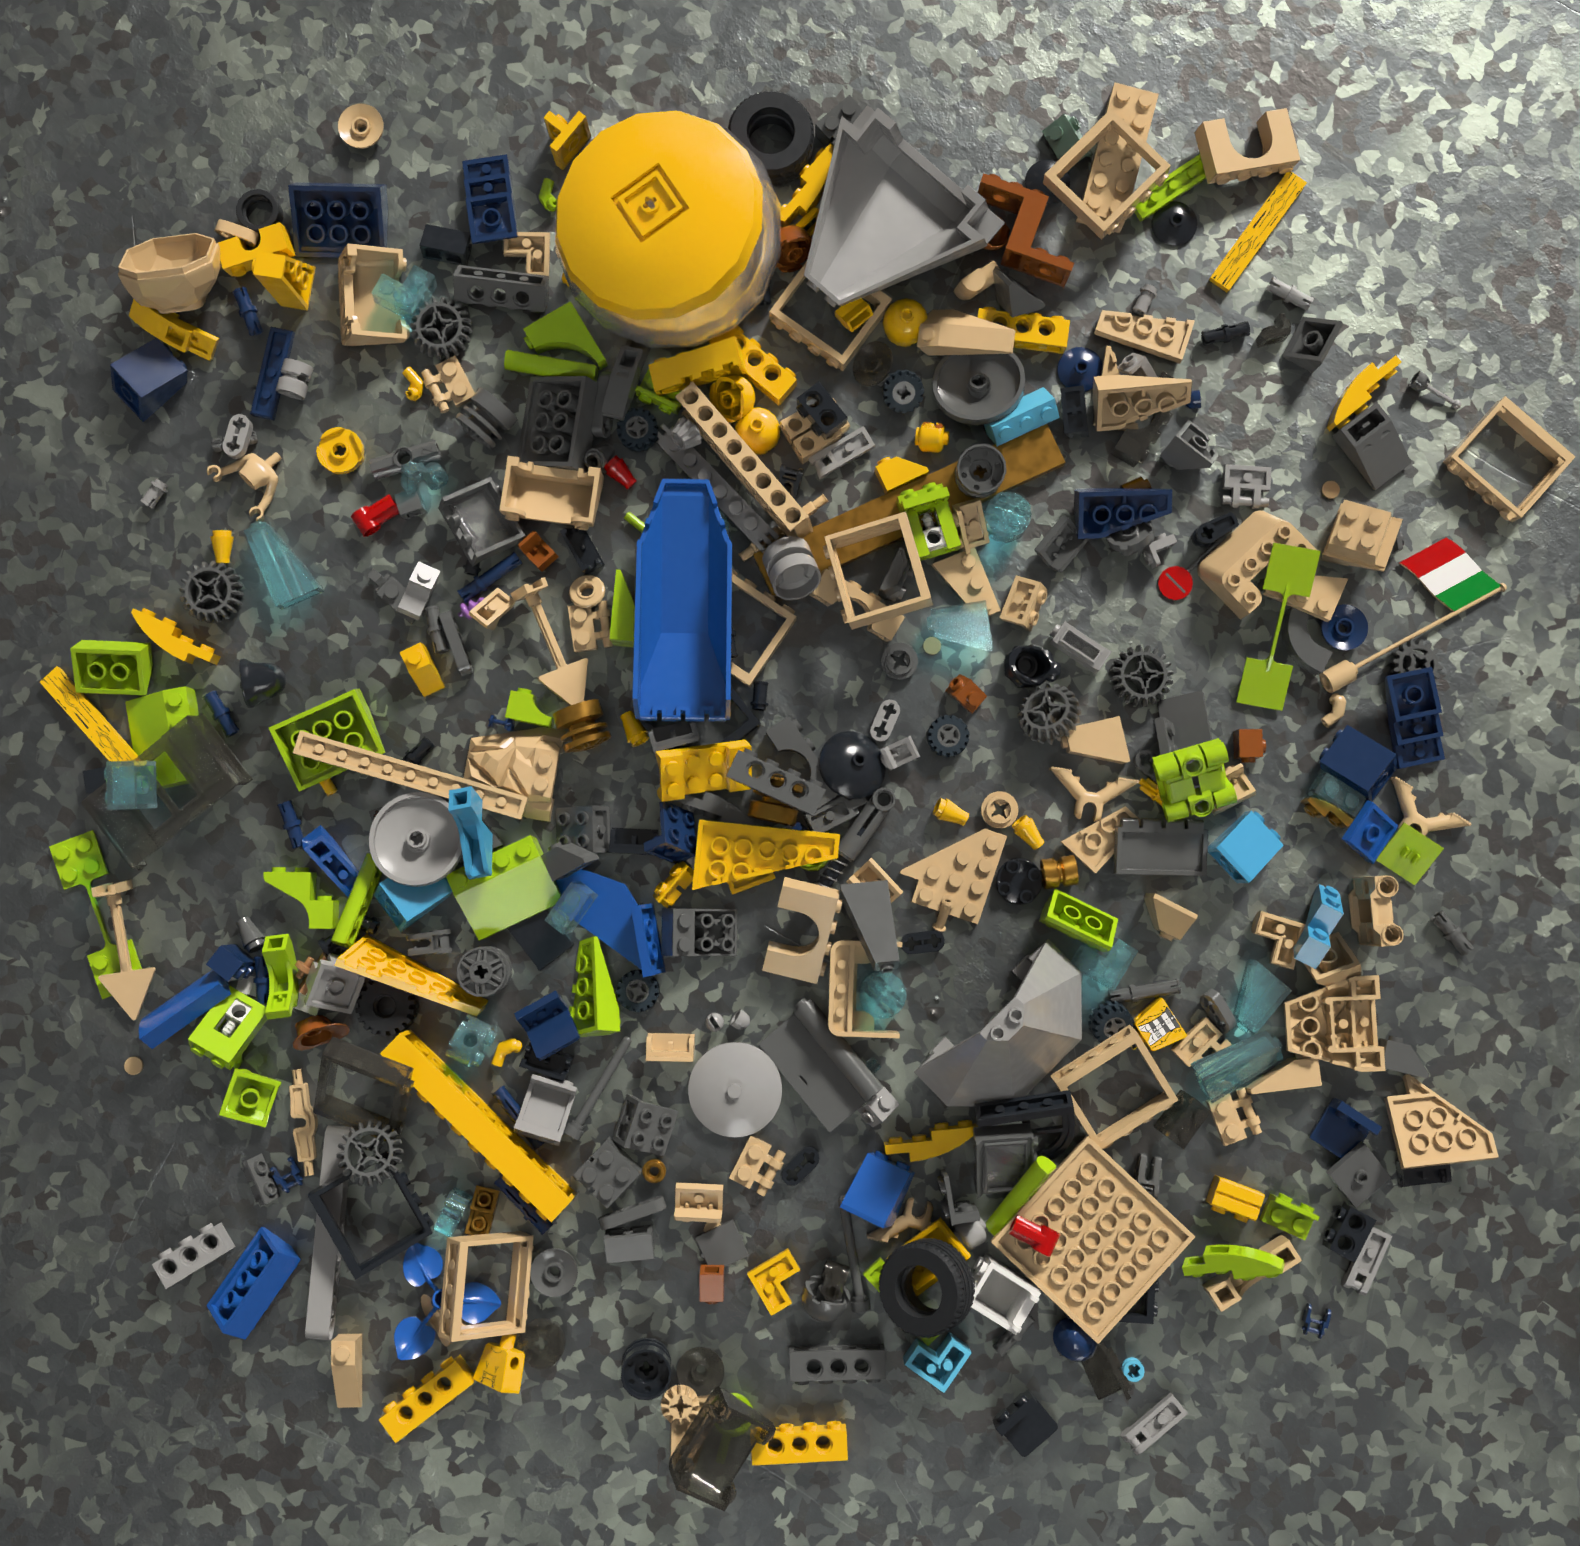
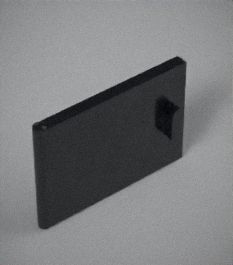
[507,910,574,971]

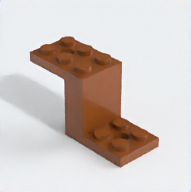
[978,173,1074,287]

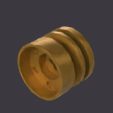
[552,699,611,753]
[747,776,803,826]

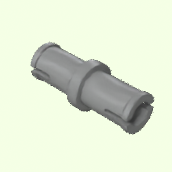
[1266,277,1314,311]

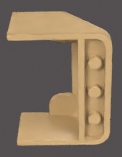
[828,940,902,1038]

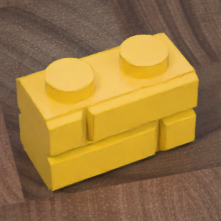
[1206,1175,1265,1223]

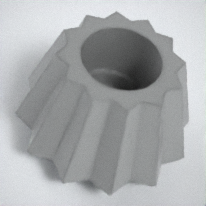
[670,417,702,450]

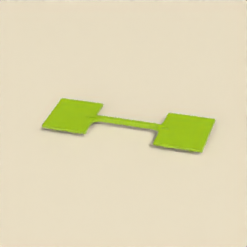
[1236,542,1321,711]
[49,830,142,999]

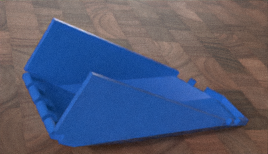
[632,479,732,722]

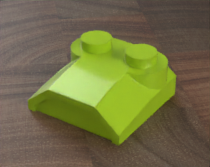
[219,1068,281,1128]

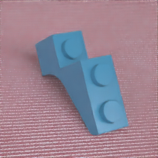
[448,786,493,880]
[1293,884,1344,969]

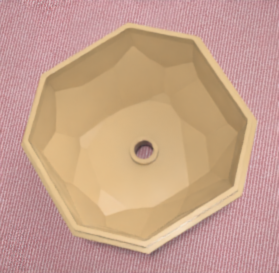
[118,233,220,314]

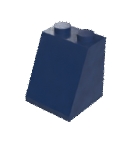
[110,338,188,422]
[1319,725,1397,803]

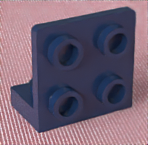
[644,801,696,864]
[1309,1098,1382,1158]

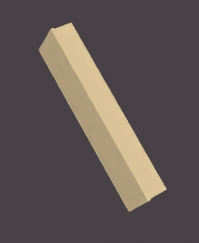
[675,381,813,539]

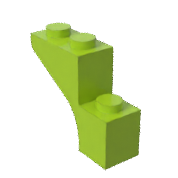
[263,867,339,929]

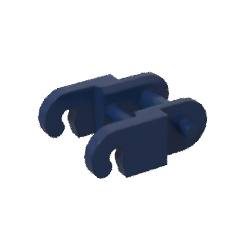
[488,715,515,732]
[270,1156,303,1193]
[1302,1303,1331,1339]

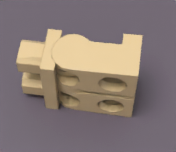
[780,398,850,464]

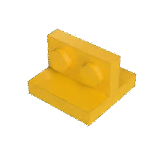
[544,111,591,170]

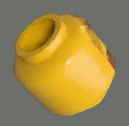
[915,422,949,453]

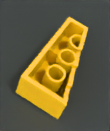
[252,251,316,311]
[648,336,747,396]

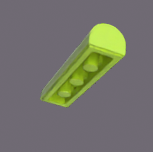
[504,350,599,382]
[331,853,382,949]
[986,1156,1056,1236]

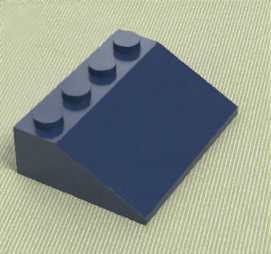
[288,182,388,258]

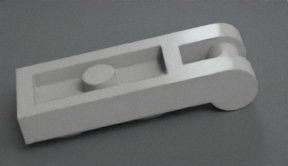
[808,426,875,479]
[1341,1227,1392,1296]
[1120,1392,1188,1455]

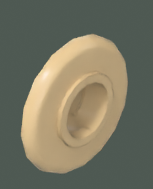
[569,575,605,608]

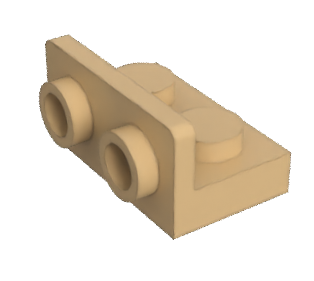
[1000,576,1047,631]

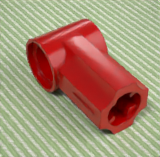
[351,494,399,537]
[1008,1214,1061,1257]

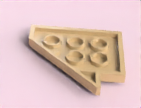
[1384,1074,1498,1169]

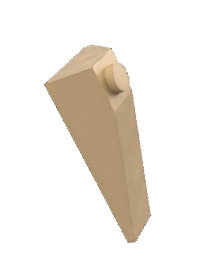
[917,309,1016,356]
[1093,375,1192,432]

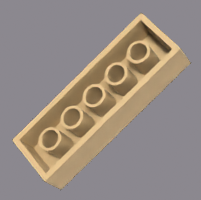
[1076,83,1159,233]

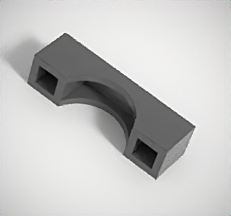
[765,716,839,809]

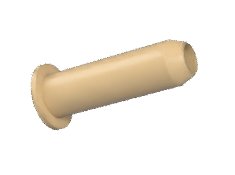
[932,899,952,932]

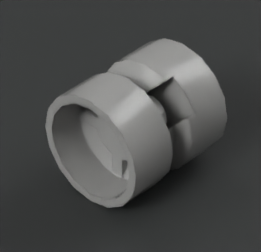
[276,358,314,400]

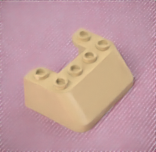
[1197,511,1316,620]

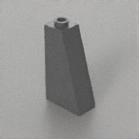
[839,880,899,973]

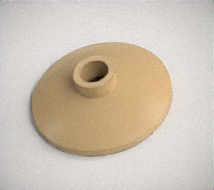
[338,104,384,149]

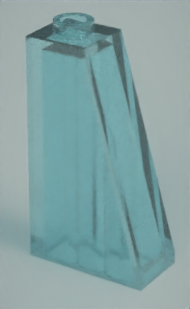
[244,521,325,610]
[1191,1030,1283,1103]

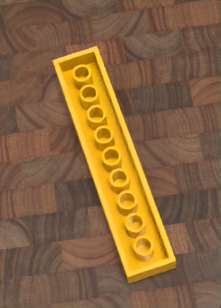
[380,1029,577,1222]

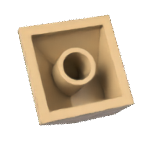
[1144,893,1198,942]
[1304,932,1361,986]

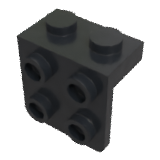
[992,1389,1058,1457]

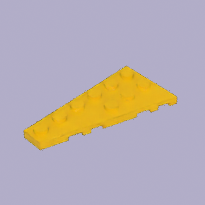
[692,819,840,890]
[334,934,489,1017]

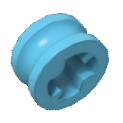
[1121,1357,1145,1382]

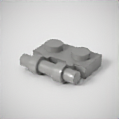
[1221,464,1272,509]

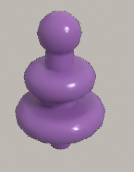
[458,597,485,620]

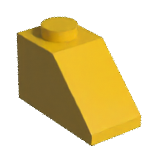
[874,456,929,494]
[400,642,446,697]

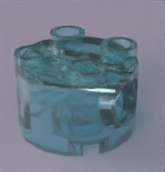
[984,492,1031,543]
[858,971,907,1019]
[446,1014,497,1069]

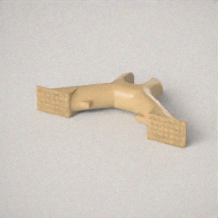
[1049,766,1139,822]
[1390,777,1471,836]
[867,1198,933,1243]

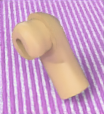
[1321,693,1346,728]

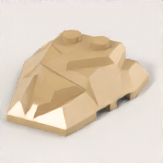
[464,727,567,822]
[1284,975,1385,1072]

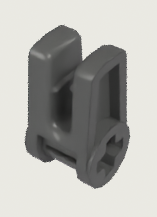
[406,929,453,956]
[1133,1153,1162,1200]

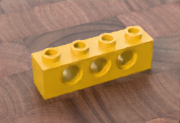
[976,307,1070,354]
[709,326,797,406]
[379,1355,475,1443]
[750,1421,848,1466]

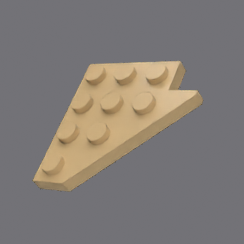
[899,829,1007,924]

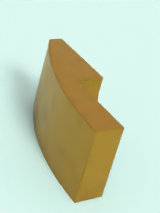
[1301,797,1354,828]
[465,1185,500,1235]

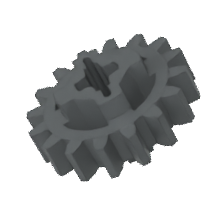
[1390,639,1443,680]

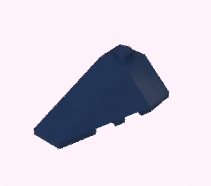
[1074,488,1172,539]

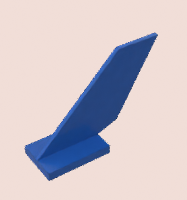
[555,869,666,977]

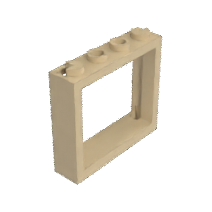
[1043,109,1171,240]
[769,261,892,371]
[1443,396,1575,522]
[823,512,933,630]
[731,569,797,688]
[1050,1025,1178,1149]
[438,1231,534,1342]

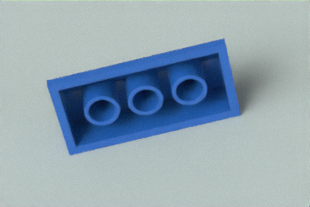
[206,1226,301,1340]

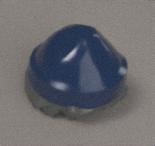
[1053,1317,1098,1363]

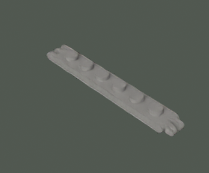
[656,423,779,553]

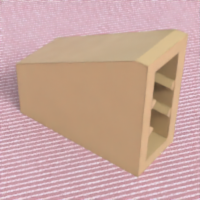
[1060,716,1130,764]

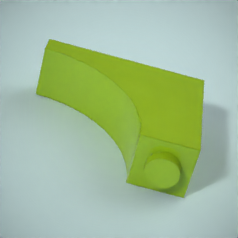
[523,301,608,370]

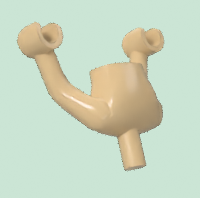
[207,452,282,523]

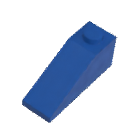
[302,825,359,897]

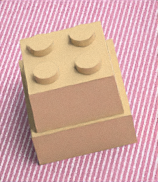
[1322,500,1403,572]

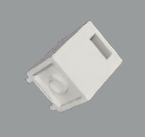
[971,1253,1041,1335]

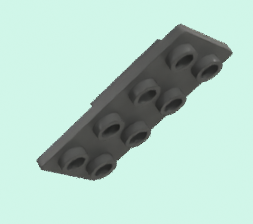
[1154,691,1212,787]

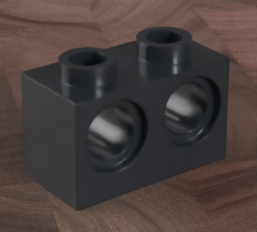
[796,381,848,440]
[1322,1203,1377,1263]

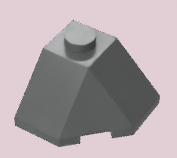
[1160,419,1218,470]

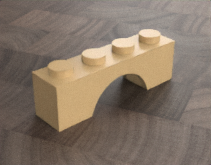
[809,569,905,642]
[1202,1235,1302,1312]

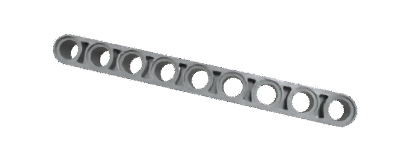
[305,1125,353,1340]

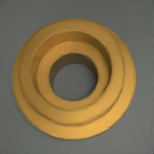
[642,1159,666,1183]

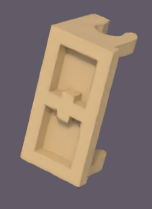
[646,1033,695,1062]

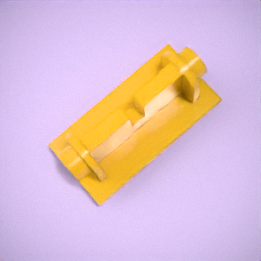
[652,861,694,908]

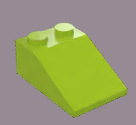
[609,569,635,648]

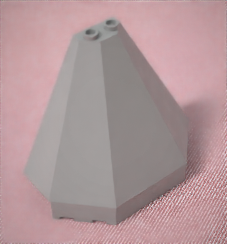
[804,105,1005,307]
[914,939,1082,1107]

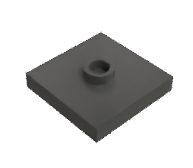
[1326,1141,1391,1208]

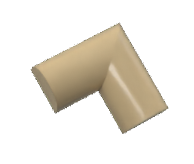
[503,232,550,276]
[953,261,1000,300]
[1252,911,1306,970]

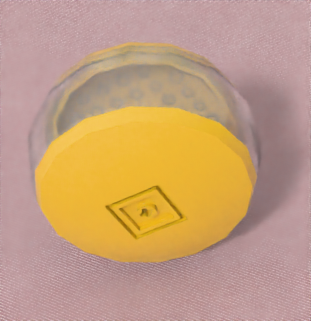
[555,111,781,348]

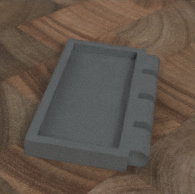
[1113,818,1208,876]

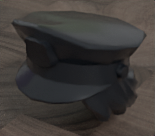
[1004,644,1061,688]

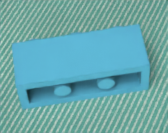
[984,387,1060,446]

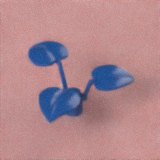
[394,1243,501,1360]

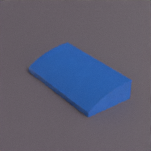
[139,970,231,1049]

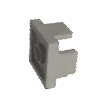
[304,953,366,1014]

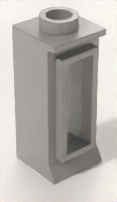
[1049,621,1112,674]

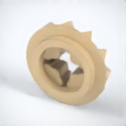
[981,791,1018,829]
[661,1385,699,1426]

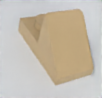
[469,588,515,630]

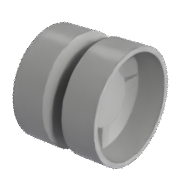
[762,536,821,600]

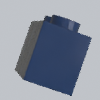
[206,944,255,982]

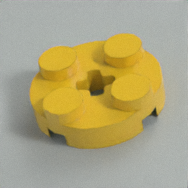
[316,427,364,475]

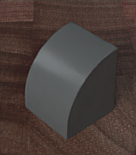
[395,487,427,520]

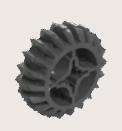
[410,297,473,360]
[179,561,244,623]
[1110,645,1174,707]
[1017,683,1081,745]
[336,1120,404,1187]

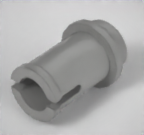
[1132,284,1157,316]
[140,478,168,509]

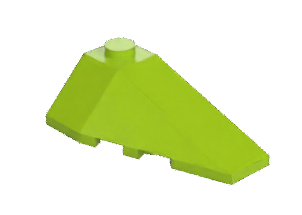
[569,936,621,1037]

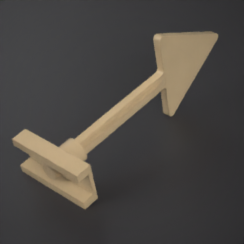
[511,577,588,706]
[91,879,156,1020]

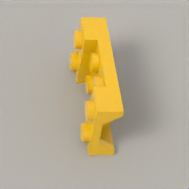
[655,739,752,802]

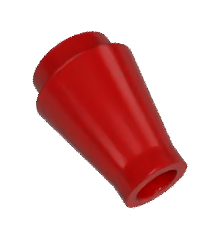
[604,455,637,490]

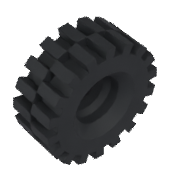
[355,980,419,1036]

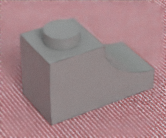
[397,561,440,621]

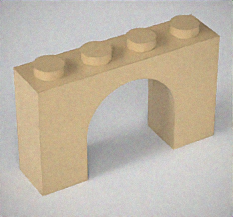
[1194,108,1300,185]
[762,877,843,984]

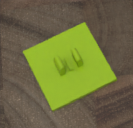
[1376,822,1444,885]

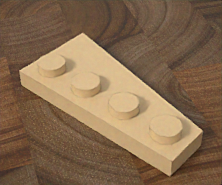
[1094,310,1195,364]

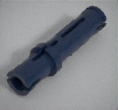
[457,552,523,603]
[492,1085,545,1151]
[494,1175,553,1235]

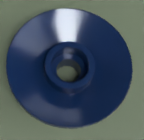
[1057,347,1103,392]
[1321,604,1368,651]

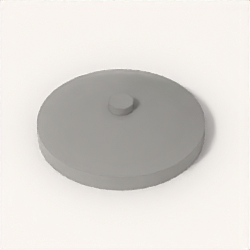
[369,792,462,887]
[688,1042,782,1137]

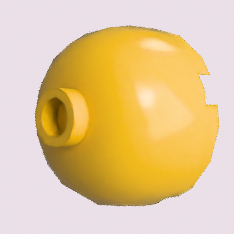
[883,298,928,347]
[709,375,755,422]
[735,407,780,455]

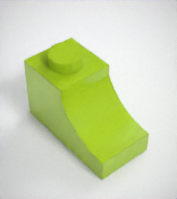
[505,688,555,729]

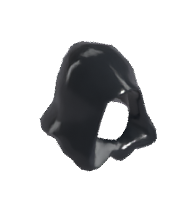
[239,659,286,708]

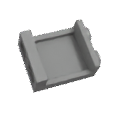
[513,1073,577,1146]

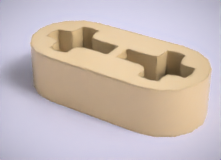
[214,219,260,247]

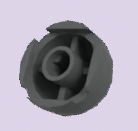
[801,1275,850,1322]

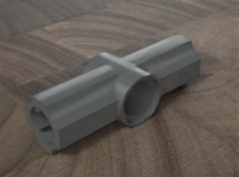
[369,440,442,480]

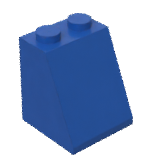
[840,1150,915,1228]

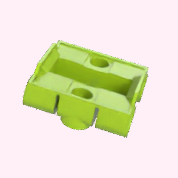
[1152,738,1237,822]

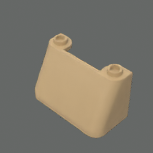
[338,243,410,346]
[499,456,604,530]

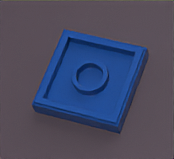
[1342,800,1398,864]

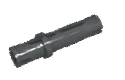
[1108,979,1181,1003]

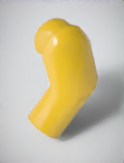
[402,367,424,401]

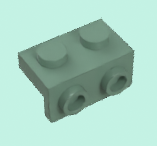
[1042,114,1093,162]

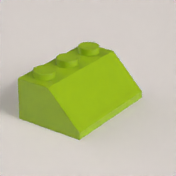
[70,640,153,695]
[1039,888,1118,952]

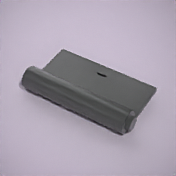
[758,998,883,1133]

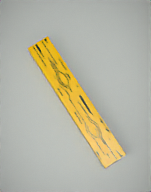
[1209,171,1307,293]
[40,666,148,782]

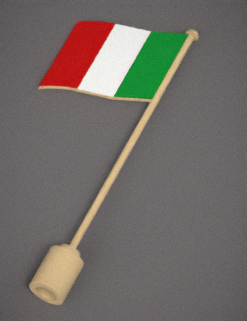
[1319,537,1507,693]

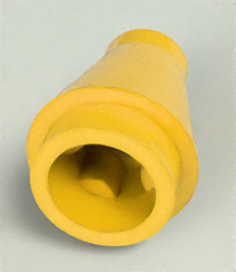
[210,530,234,563]
[620,711,649,747]
[933,798,969,826]
[1012,815,1044,850]

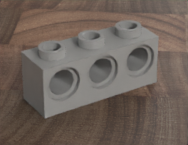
[152,1222,235,1289]

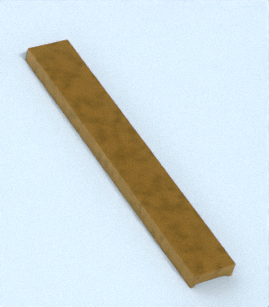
[753,424,1065,597]

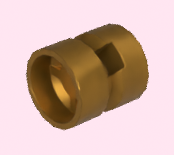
[1040,855,1079,889]

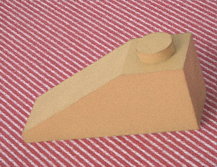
[1245,1053,1322,1094]
[331,1334,362,1408]

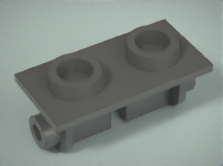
[241,1153,280,1206]

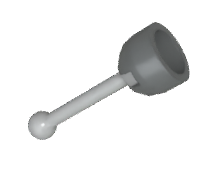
[1408,371,1461,409]

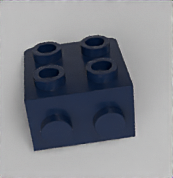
[514,990,580,1060]

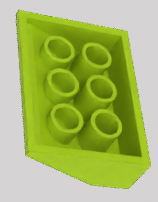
[125,686,210,792]
[269,688,386,792]
[446,835,564,941]

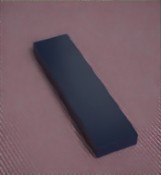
[250,326,295,421]

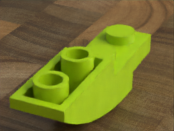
[1182,1245,1285,1281]

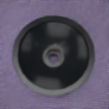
[819,731,886,799]

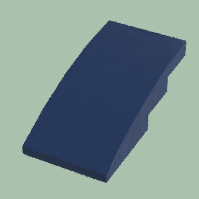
[462,154,518,244]
[1385,667,1445,769]

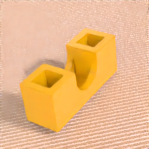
[218,222,295,277]

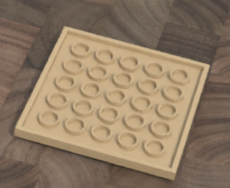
[990,1135,1195,1344]

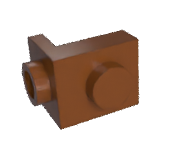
[518,531,559,572]
[945,674,987,713]

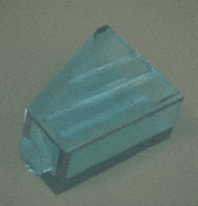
[927,600,993,651]
[1233,959,1292,1034]

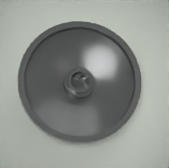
[933,353,1025,425]

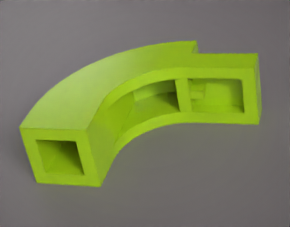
[262,934,299,1020]

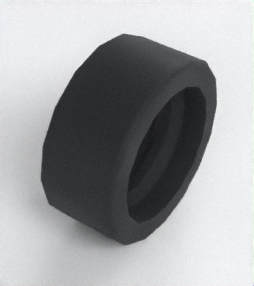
[236,189,284,235]

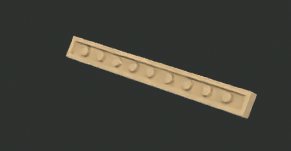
[293,731,528,820]

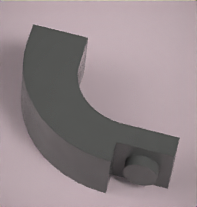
[1282,607,1333,676]

